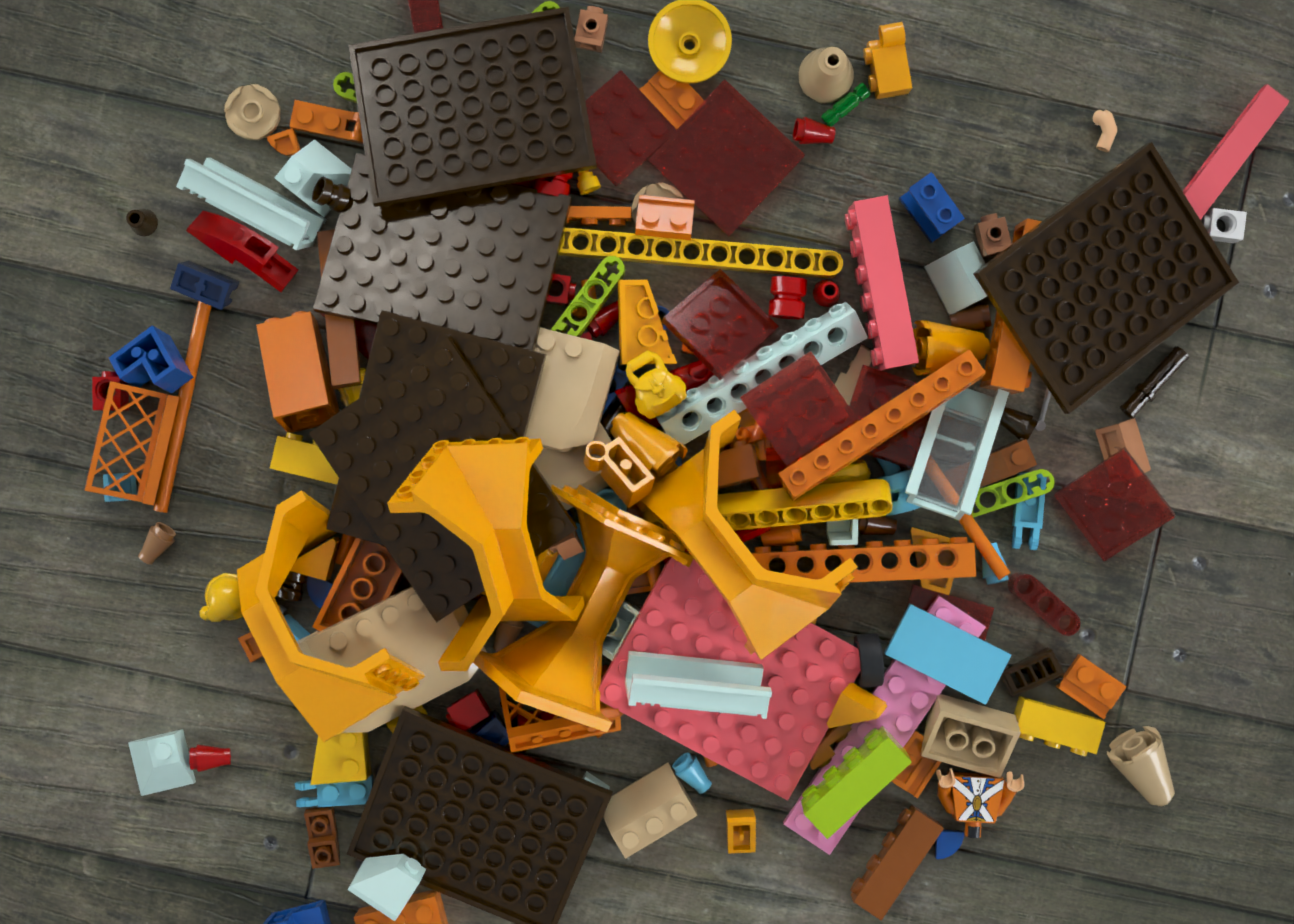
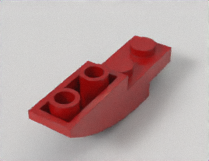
[186,211,299,292]

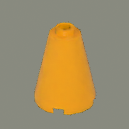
[912,320,990,376]
[611,412,687,485]

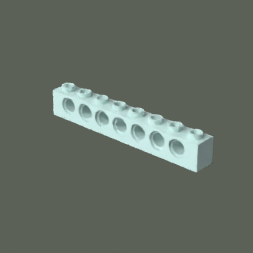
[656,302,868,445]

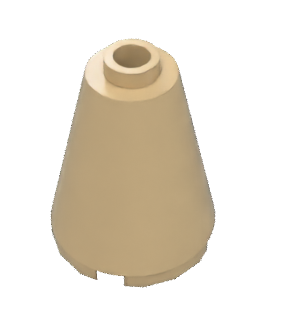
[799,47,854,104]
[1107,726,1175,806]

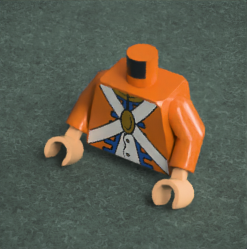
[936,768,1024,838]

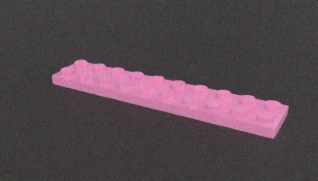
[783,595,986,855]

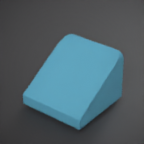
[103,473,137,502]

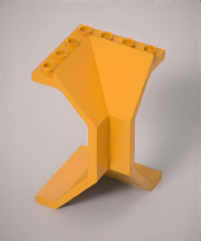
[636,409,857,660]
[387,437,585,671]
[473,484,694,732]
[237,490,426,742]

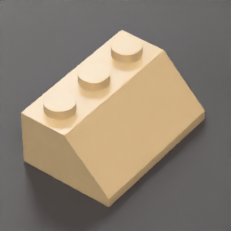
[921,694,1021,778]
[603,762,698,859]

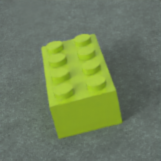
[801,726,912,839]

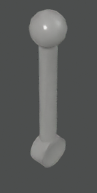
[1035,388,1051,431]

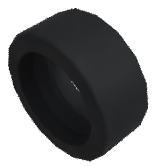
[854,633,884,688]

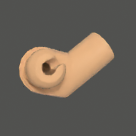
[1093,110,1117,152]

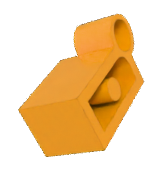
[863,22,912,99]
[583,437,655,508]

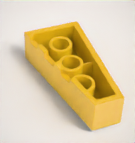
[310,732,372,785]

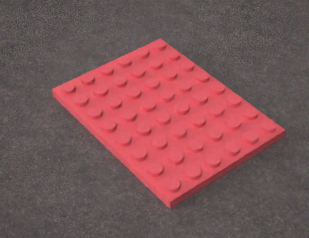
[598,557,861,801]

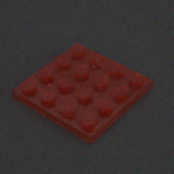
[649,79,805,237]

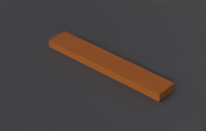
[317,229,362,389]

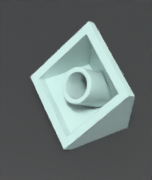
[924,241,987,316]

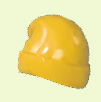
[199,573,243,622]

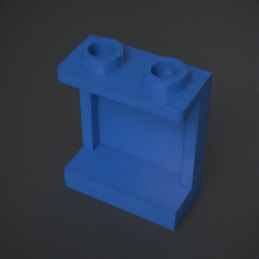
[899,172,965,244]

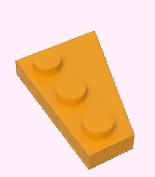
[618,280,677,365]

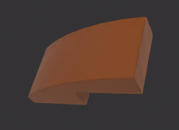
[809,724,852,770]
[304,806,341,869]

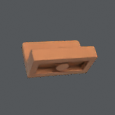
[1095,418,1151,483]

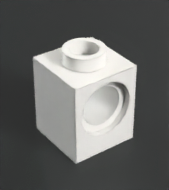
[1201,208,1247,243]

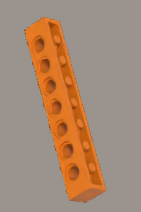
[777,349,986,501]
[751,537,976,583]

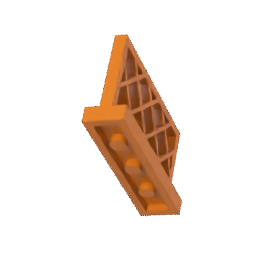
[84,381,179,506]
[499,665,621,752]

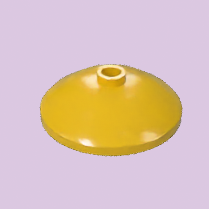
[648,0,732,83]

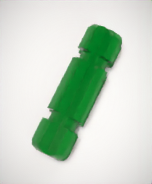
[821,83,871,127]

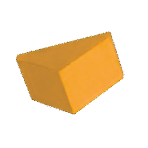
[290,537,341,581]
[827,682,887,728]
[726,809,756,854]

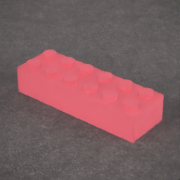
[845,195,919,372]

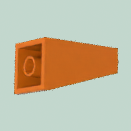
[256,311,340,433]

